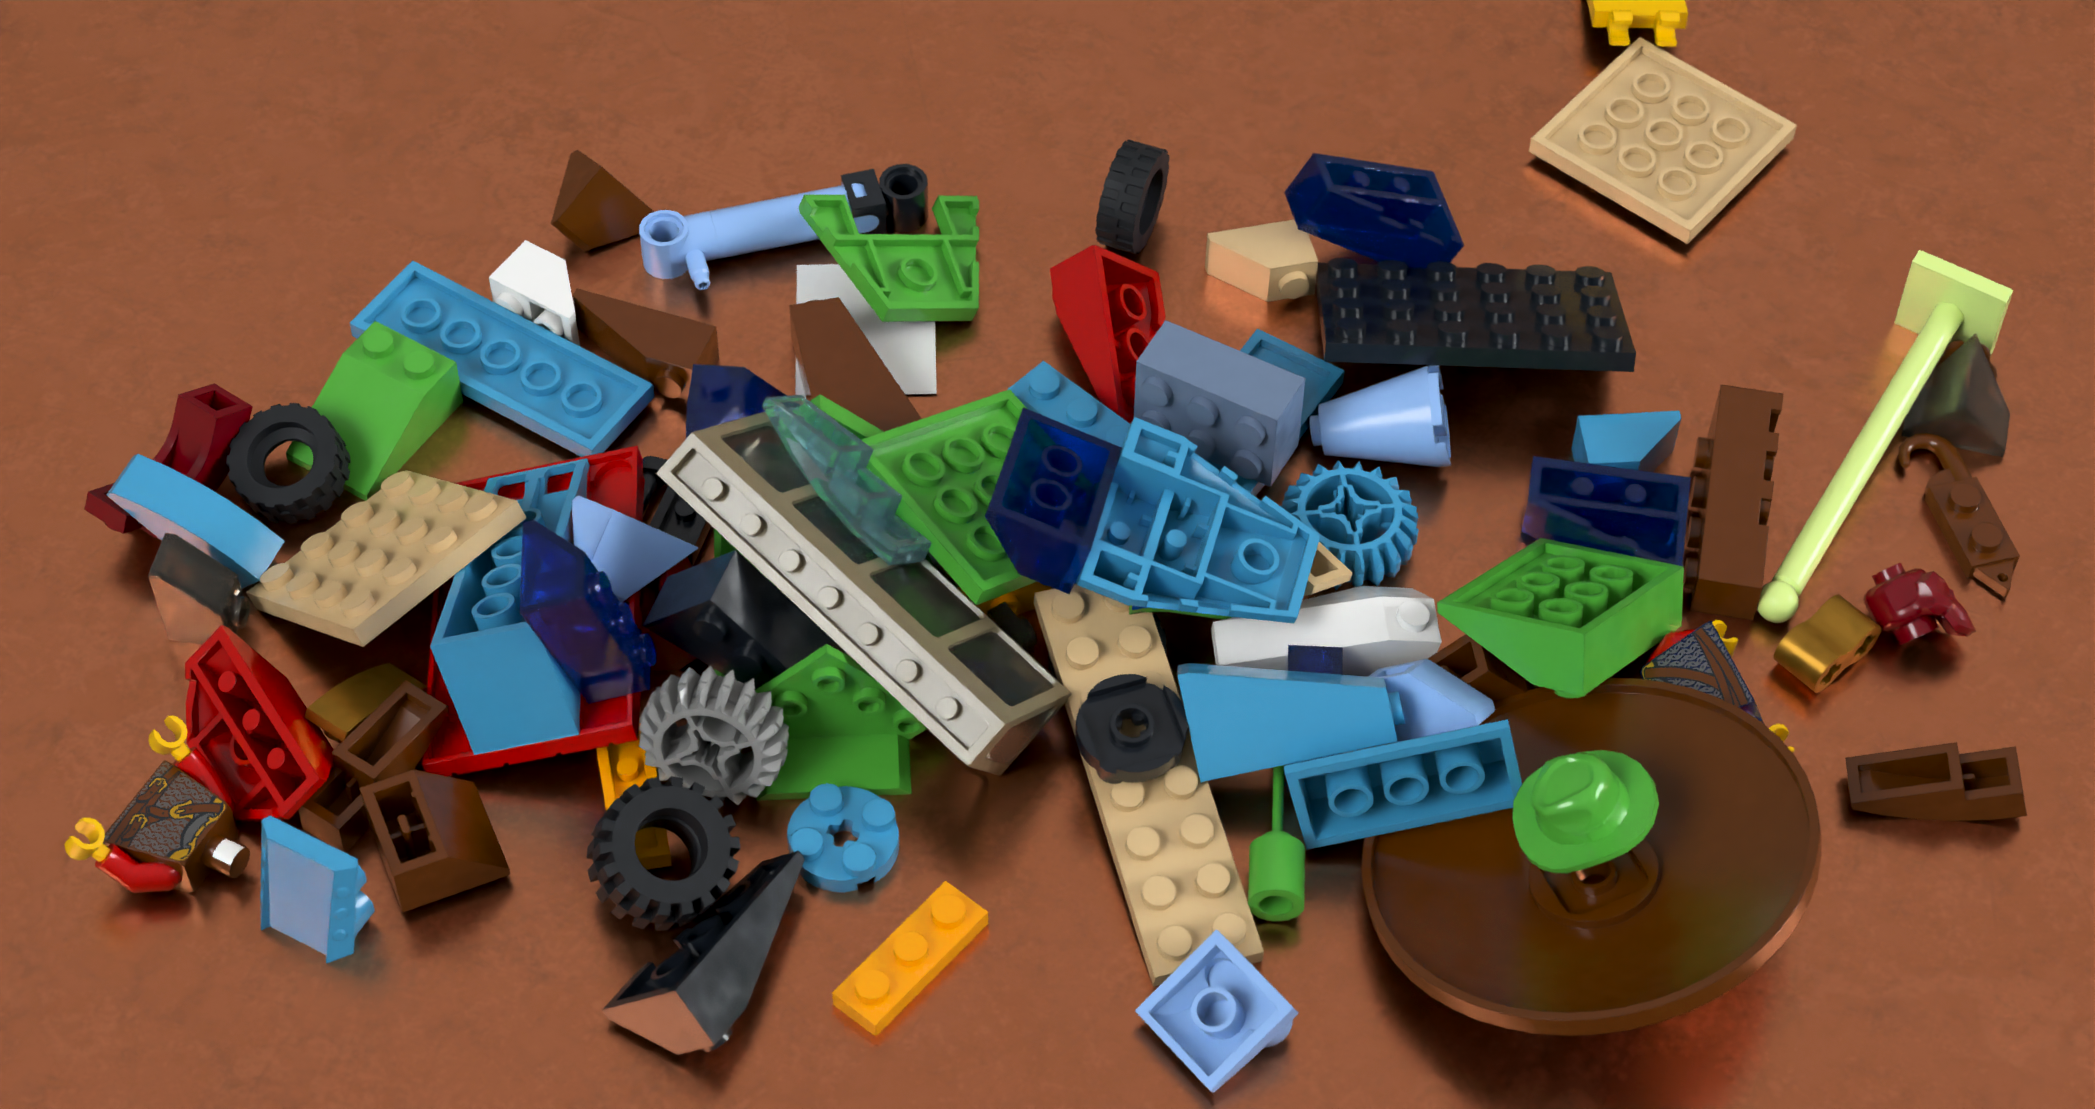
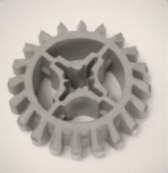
[639,665,789,805]

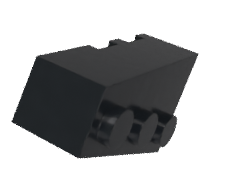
[642,550,847,691]

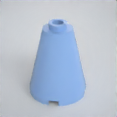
[1310,365,1451,467]

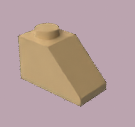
[1205,218,1318,302]

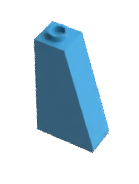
[1177,663,1405,782]

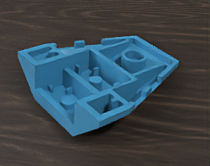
[1076,417,1321,624]

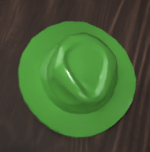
[1512,750,1659,873]

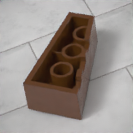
[1683,385,1783,620]

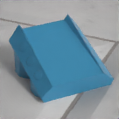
[260,816,375,964]

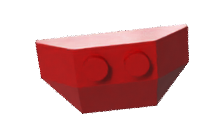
[185,625,334,823]

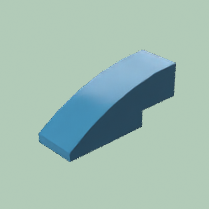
[107,454,285,590]

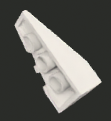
[1211,586,1442,677]

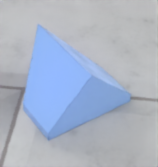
[572,495,699,605]

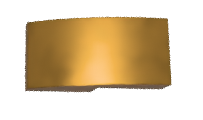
[304,663,427,743]

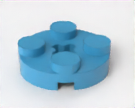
[787,783,899,892]

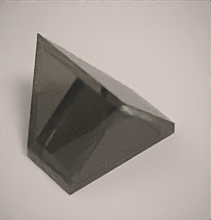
[1901,333,2010,457]

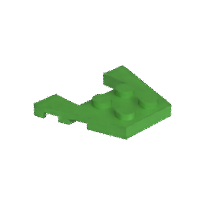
[798,194,979,322]

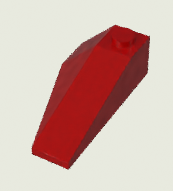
[1050,244,1166,424]

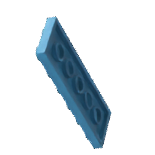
[350,261,654,457]

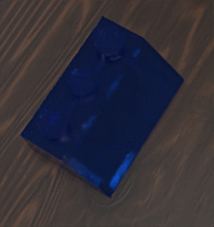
[985,408,1122,594]
[520,520,656,704]

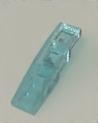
[762,395,932,566]

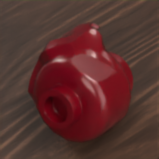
[1863,563,1976,645]

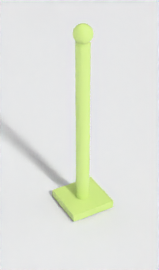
[1757,250,2013,623]

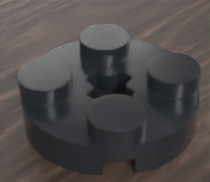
[1075,674,1188,784]

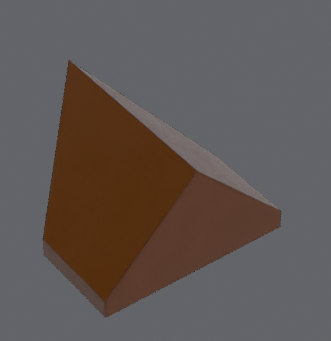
[551,150,654,252]

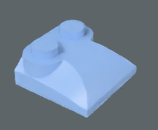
[1135,929,1299,1093]

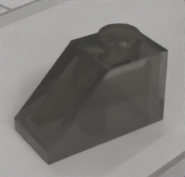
[148,533,250,644]

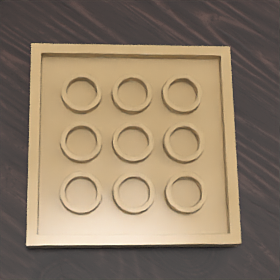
[1529,37,1797,244]
[246,470,526,647]

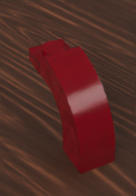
[84,383,253,539]

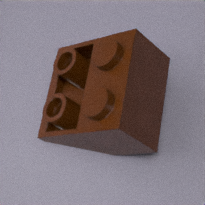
[359,769,511,913]

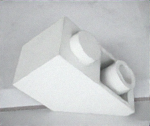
[489,240,580,346]

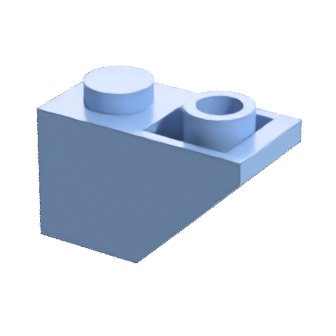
[1368,659,1495,742]

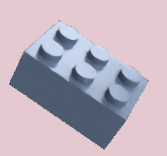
[1134,320,1306,487]

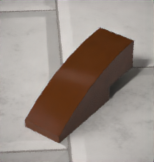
[298,680,449,853]
[1845,742,2027,821]

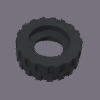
[1095,139,1170,254]
[226,403,351,524]

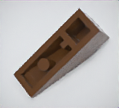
[573,288,719,403]

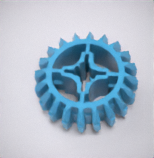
[1281,460,1419,590]

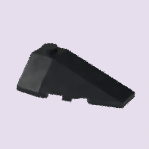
[602,850,805,1055]

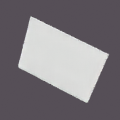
[795,264,937,397]

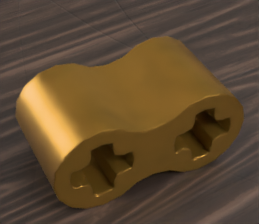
[1773,594,1882,693]

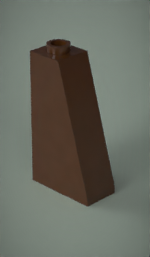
[789,297,922,432]

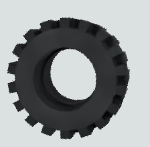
[586,776,740,931]

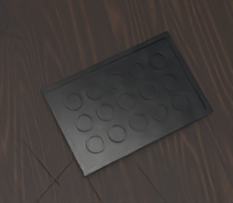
[1316,258,1636,372]

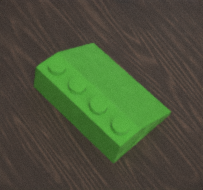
[1437,538,1684,698]

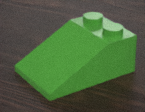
[286,321,464,501]

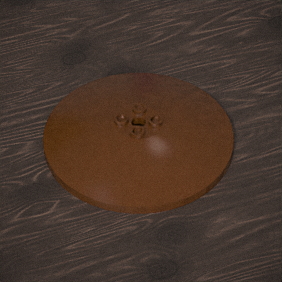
[1361,678,1822,1036]

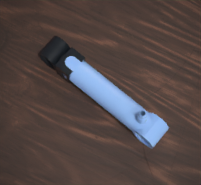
[639,164,928,290]

